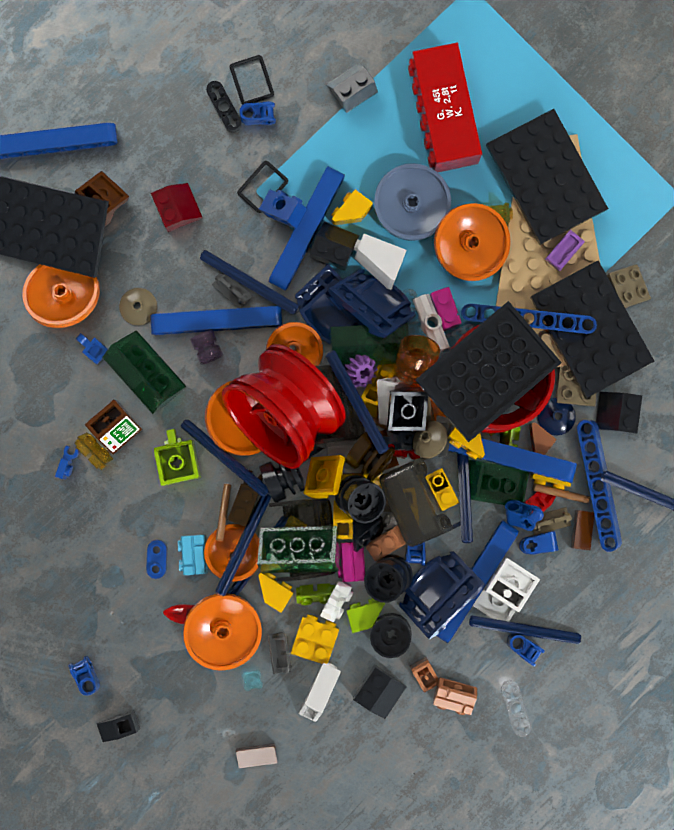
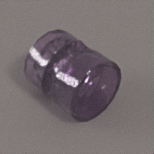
[190,330,223,365]

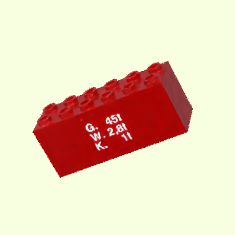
[408,42,482,173]

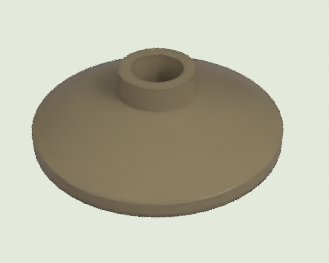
[119,288,157,326]
[413,421,448,459]

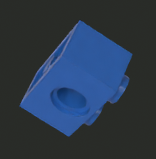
[259,189,307,229]

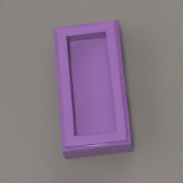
[545,229,585,272]

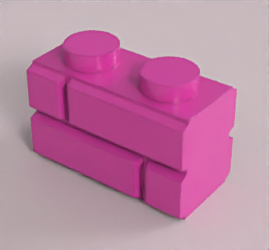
[430,287,462,331]
[336,542,365,582]

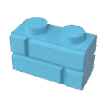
[178,534,208,575]

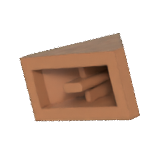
[529,423,557,455]
[409,657,439,693]

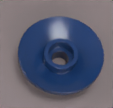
[537,398,576,436]

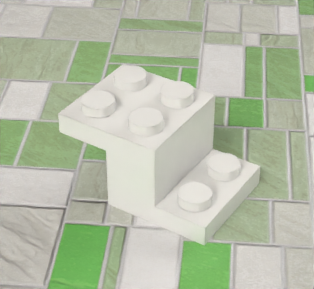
[473,558,540,621]

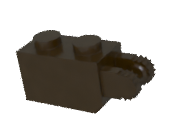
[227,470,263,527]

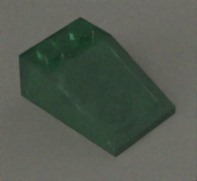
[469,460,529,505]

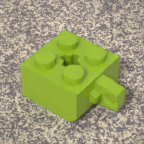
[154,429,202,486]

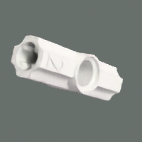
[413,294,450,354]

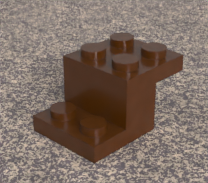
[75,171,129,227]

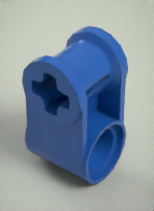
[239,101,276,125]
[505,500,544,531]
[405,528,426,566]
[519,531,559,555]
[507,633,545,667]
[69,656,100,696]

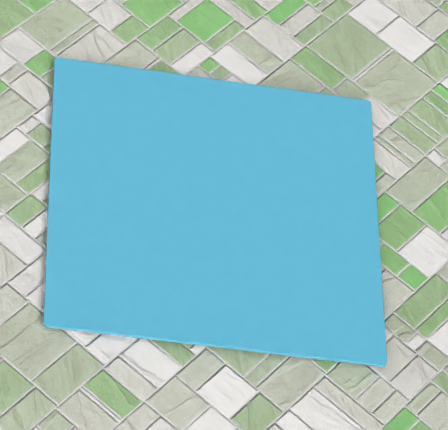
[256,0,674,365]

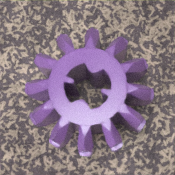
[345,354,378,388]

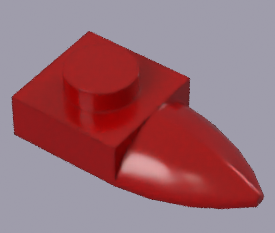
[524,492,556,512]
[163,604,194,624]

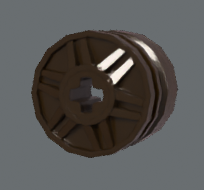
[345,431,396,481]

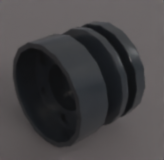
[259,461,305,503]
[335,475,386,524]
[364,554,413,603]
[370,613,412,658]

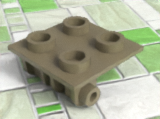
[607,264,651,309]
[556,366,597,407]

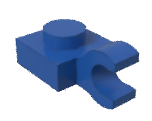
[76,333,110,365]
[55,446,80,479]

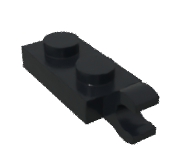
[383,431,416,452]

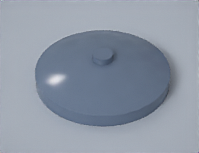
[374,163,451,241]

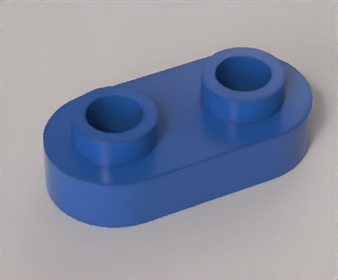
[146,540,167,579]

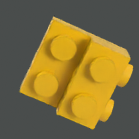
[303,455,345,499]
[291,614,339,664]

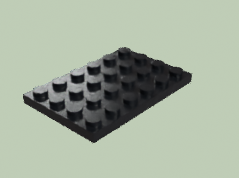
[486,109,609,245]
[0,176,109,278]
[530,260,655,398]
[415,301,562,442]

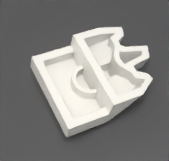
[320,580,354,622]

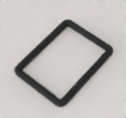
[230,55,274,105]
[237,160,289,213]

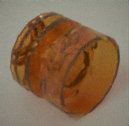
[394,335,441,386]

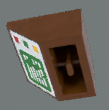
[85,399,143,455]

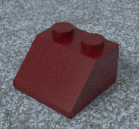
[151,183,203,233]

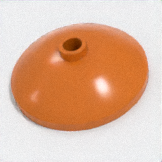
[266,322,323,368]
[204,524,263,582]

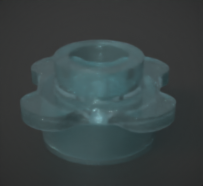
[242,670,263,691]

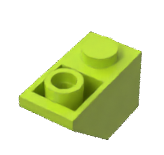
[346,598,385,633]

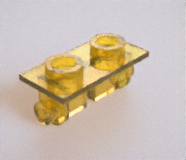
[74,432,113,470]

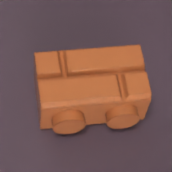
[366,522,412,561]
[433,677,478,715]

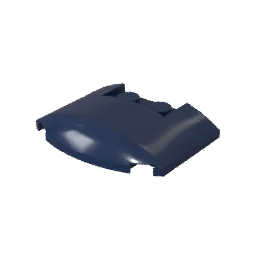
[295,264,369,351]
[329,268,416,338]
[399,551,485,639]

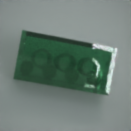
[329,323,409,367]
[102,330,186,414]
[257,526,340,573]

